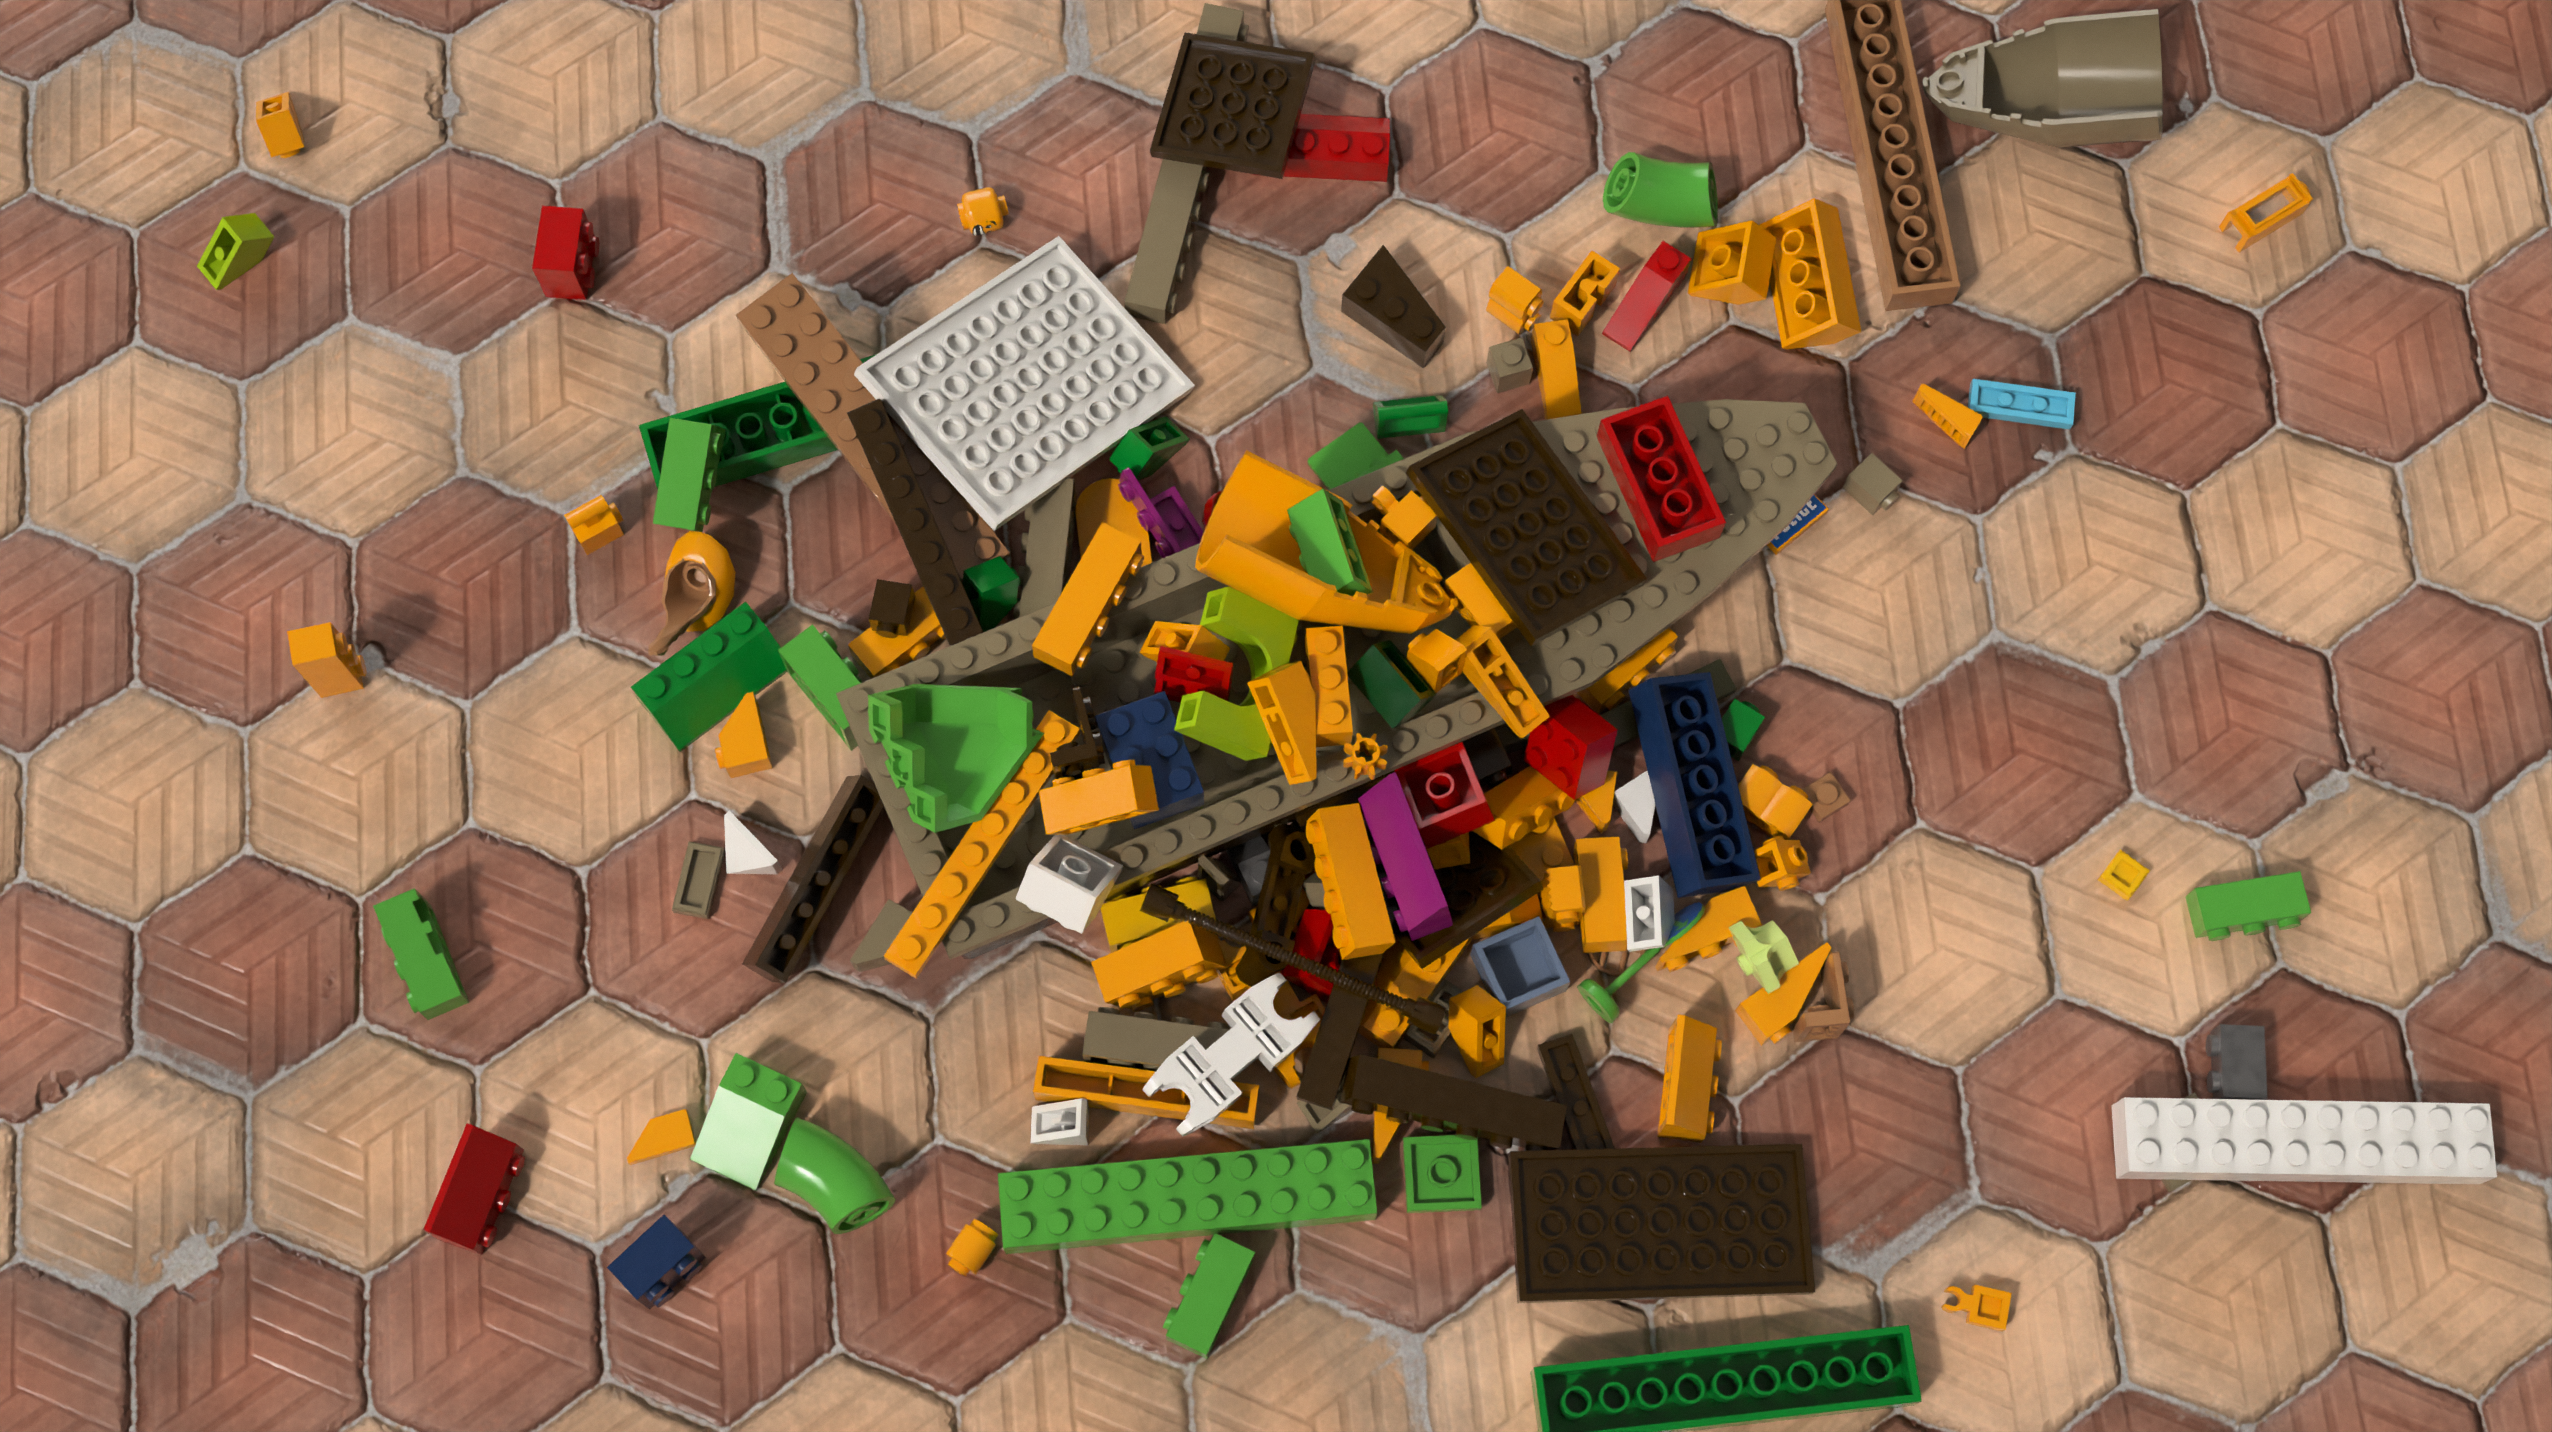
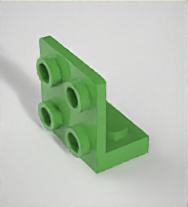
[1308,422,1404,490]

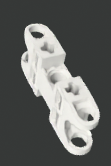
[1142,973,1320,1137]

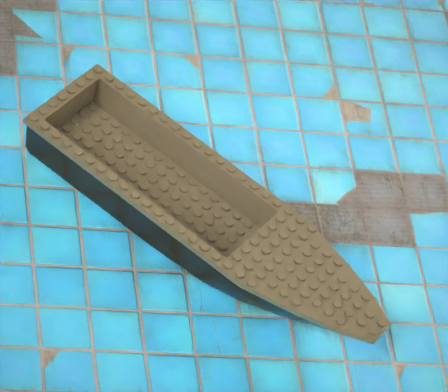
[836,399,1837,960]

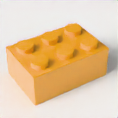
[1091,921,1227,1012]

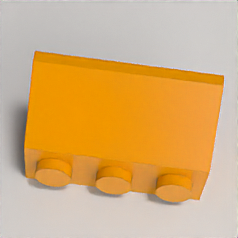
[1657,1014,1722,1143]

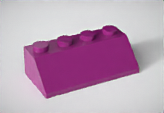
[1358,772,1453,941]

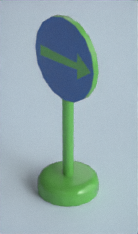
[1577,902,1705,1023]

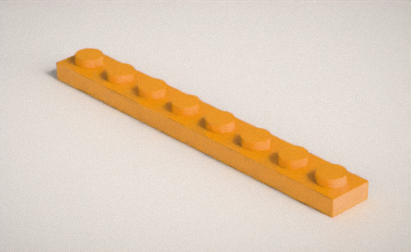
[884,710,1081,979]

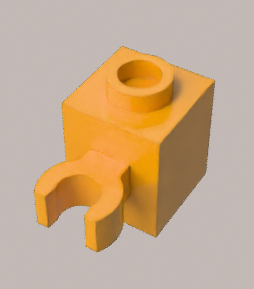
[1371,486,1437,550]

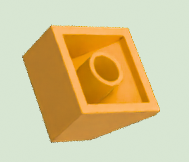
[1688,220,1776,305]

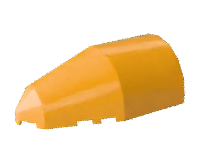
[1195,450,1458,634]

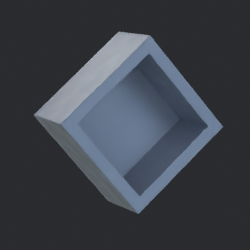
[1470,916,1570,1017]

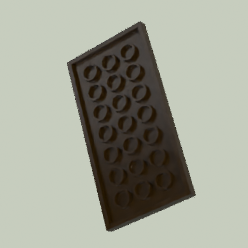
[1508,1144,1815,1303]

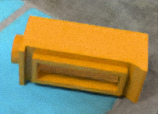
[2219,173,2313,253]

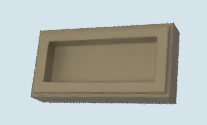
[672,841,726,919]

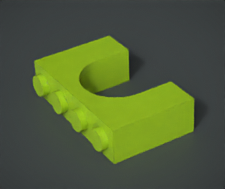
[1174,586,1299,761]

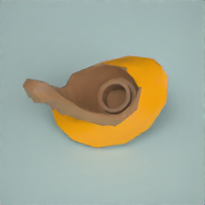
[648,531,736,656]

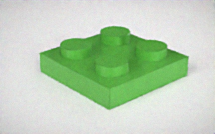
[1403,1135,1482,1213]

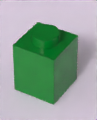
[1722,699,1765,761]

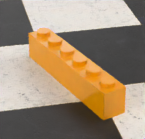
[1033,1056,1259,1129]

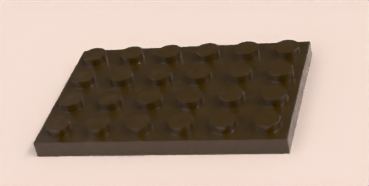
[1406,409,1647,646]

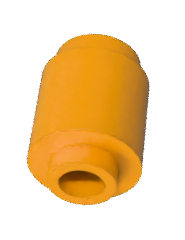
[946,1218,998,1277]

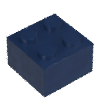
[607,1215,706,1309]

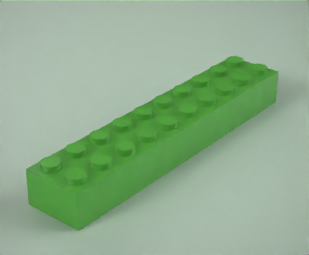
[998,1139,1377,1254]

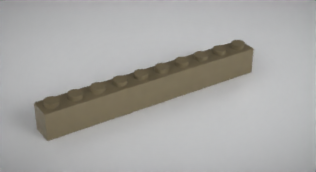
[1125,3,1249,324]

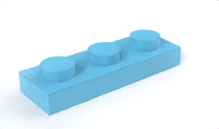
[1968,379,2076,430]

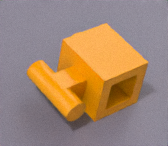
[564,495,624,555]

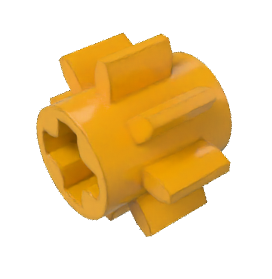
[1343,733,1388,780]

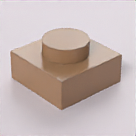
[1802,772,1851,823]

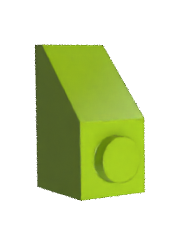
[197,213,274,290]

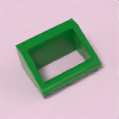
[1373,395,1448,439]

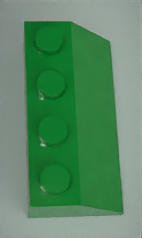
[631,601,787,752]

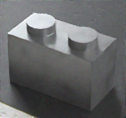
[2206,1024,2267,1100]

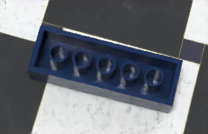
[1628,672,1761,898]

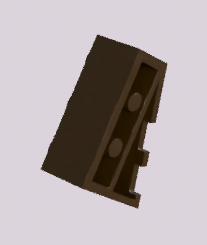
[1341,245,1446,368]

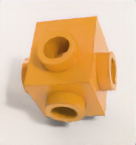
[1754,836,1811,891]

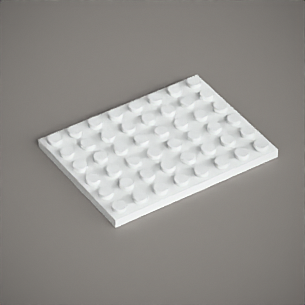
[854,236,1195,531]

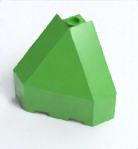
[868,684,1044,833]

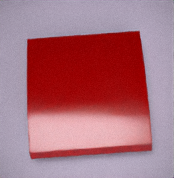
[1154,646,1234,703]

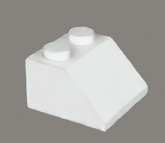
[1015,835,1123,934]

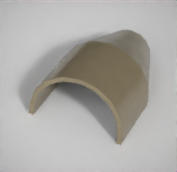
[1922,9,2163,148]

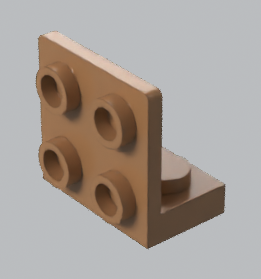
[1793,952,1854,1042]

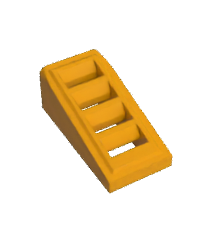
[1912,384,1983,449]

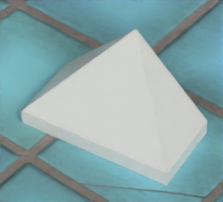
[724,810,783,874]

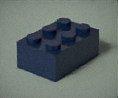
[1095,691,1204,829]

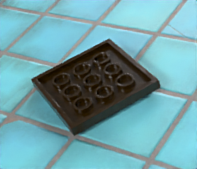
[1150,33,1316,179]
[1392,831,1543,969]

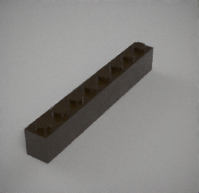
[847,398,984,646]

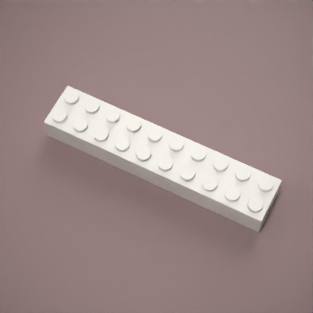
[2111,1097,2497,1184]

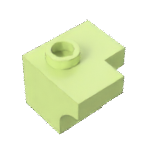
[1729,920,1799,994]

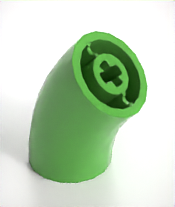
[1603,152,1718,228]
[774,1117,896,1234]

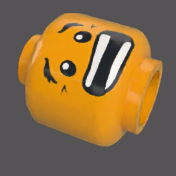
[957,187,1009,236]

